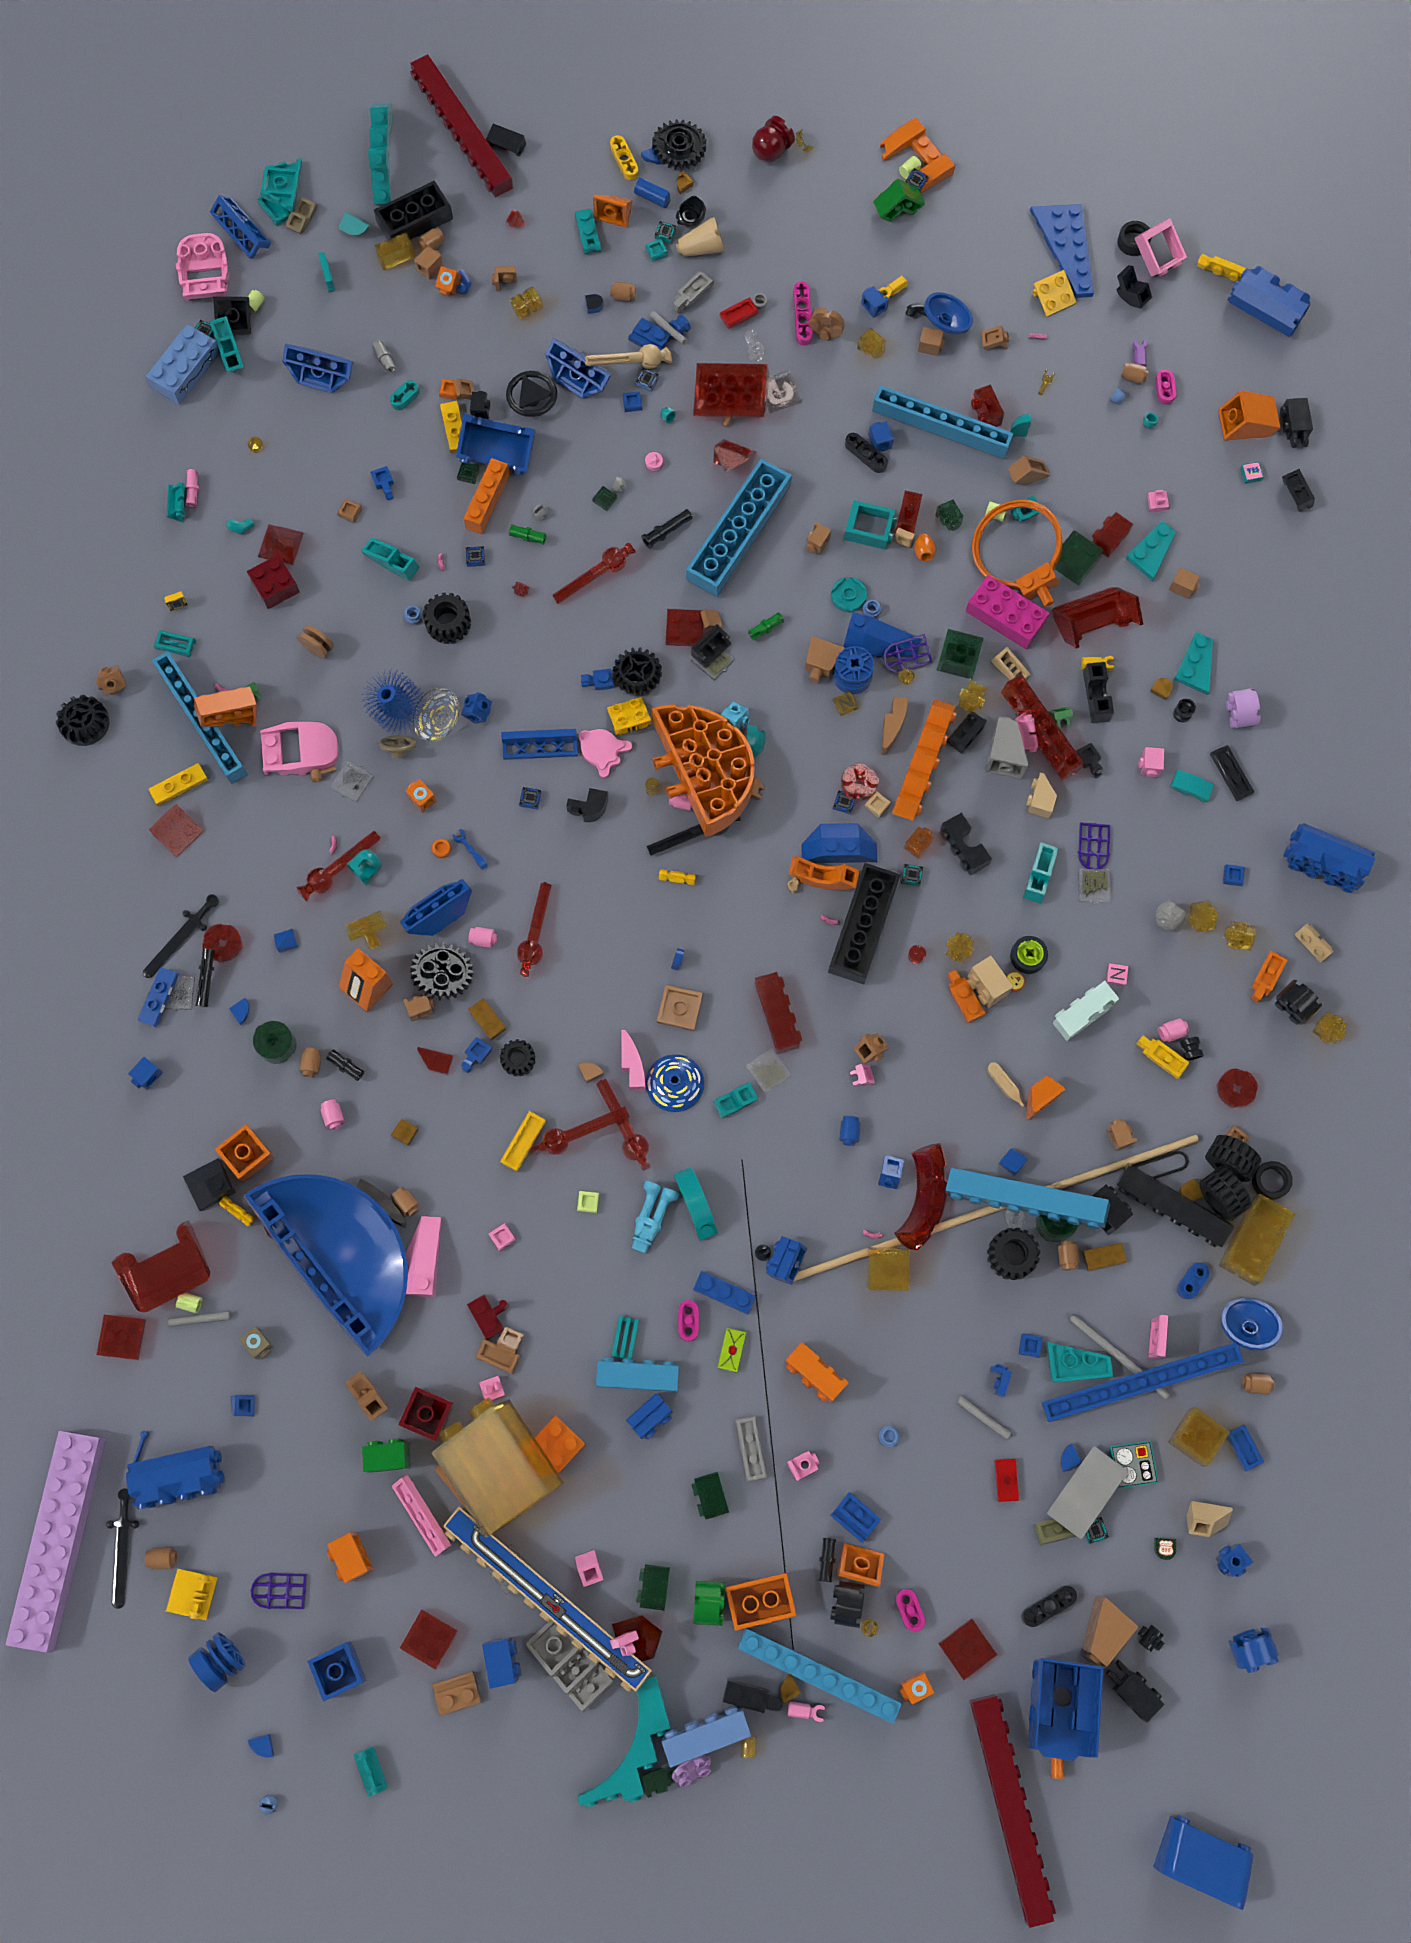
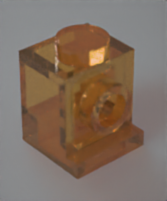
[904,827,934,859]

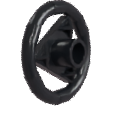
[506,370,557,417]

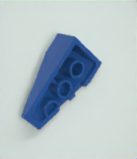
[843,612,922,658]

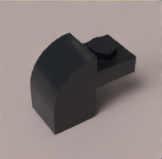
[1116,265,1152,308]
[566,788,609,822]

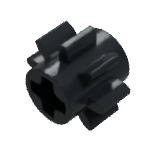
[1138,1625,1165,1652]

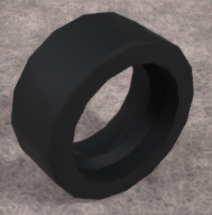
[1117,221,1152,256]
[1252,1161,1293,1200]

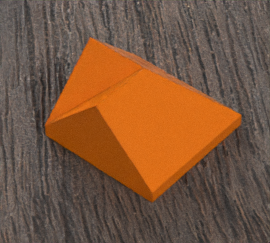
[593,194,633,228]
[1026,1075,1065,1120]

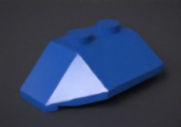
[545,338,611,398]
[282,343,353,393]
[801,823,877,863]
[400,879,472,936]

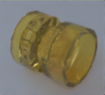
[510,287,543,319]

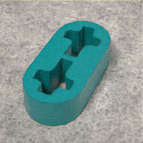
[390,380,419,410]

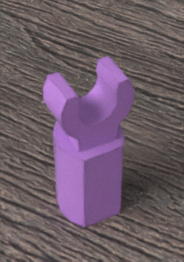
[1133,339,1147,367]

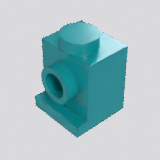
[1011,495,1040,523]

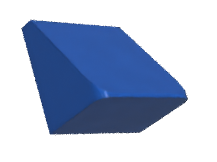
[999,1148,1028,1176]

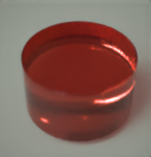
[908,945,926,964]

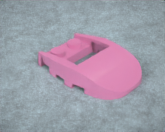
[176,233,229,302]
[260,722,338,776]

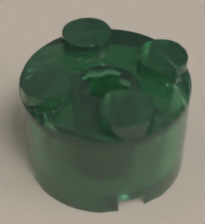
[253,1021,296,1064]
[1036,1215,1078,1242]

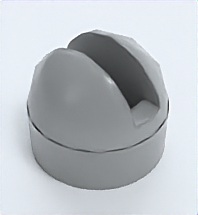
[753,293,767,309]
[612,477,627,493]
[533,504,547,521]

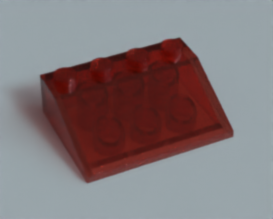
[693,363,769,417]

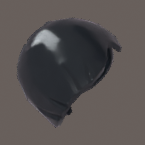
[676,196,706,227]

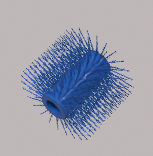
[361,669,428,736]

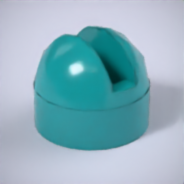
[660,407,676,423]
[1143,412,1159,428]

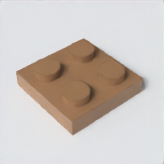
[657,985,703,1031]

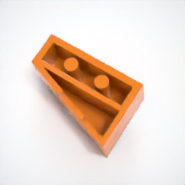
[194,687,257,727]
[785,1342,849,1403]

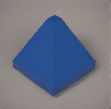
[274,929,298,953]
[231,1395,255,1417]

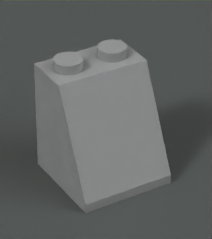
[985,717,1028,780]

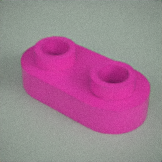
[1155,369,1176,404]
[678,1300,699,1342]
[896,1589,925,1632]

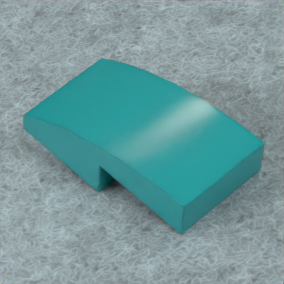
[1170,770,1214,802]
[713,1082,758,1119]

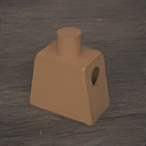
[805,636,845,683]

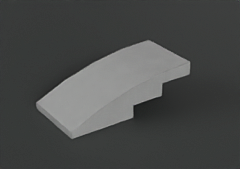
[1047,1446,1128,1539]
[525,1620,615,1713]

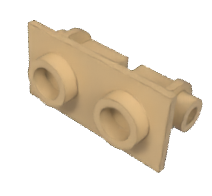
[1294,923,1334,963]

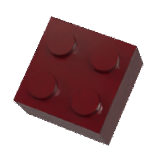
[246,554,300,609]

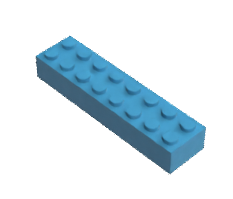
[686,459,792,597]

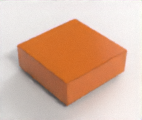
[439,379,457,400]

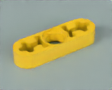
[610,135,638,181]

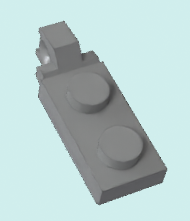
[673,271,713,313]

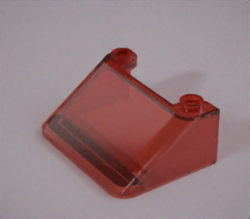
[111,1220,211,1312]

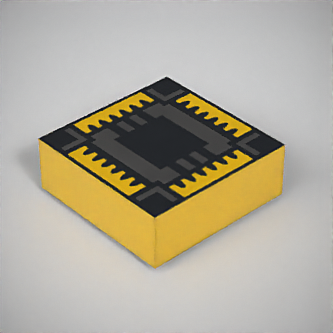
[164,591,188,611]

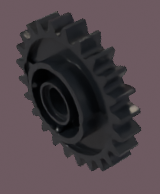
[652,119,706,170]

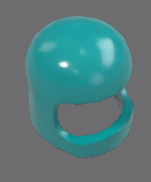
[347,849,381,886]

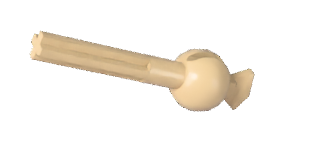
[585,344,672,369]

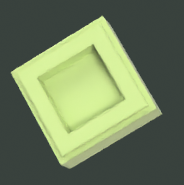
[577,1191,599,1213]

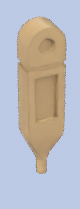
[987,1062,1024,1107]

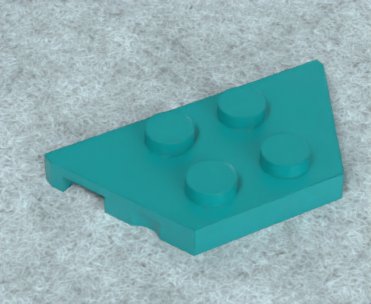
[260,158,302,212]

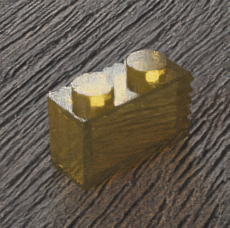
[375,233,415,270]

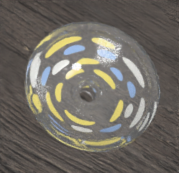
[412,688,460,742]

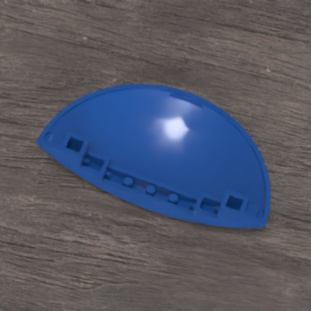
[244,1174,408,1357]

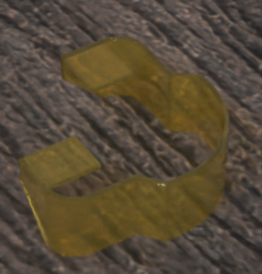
[796,129,814,152]

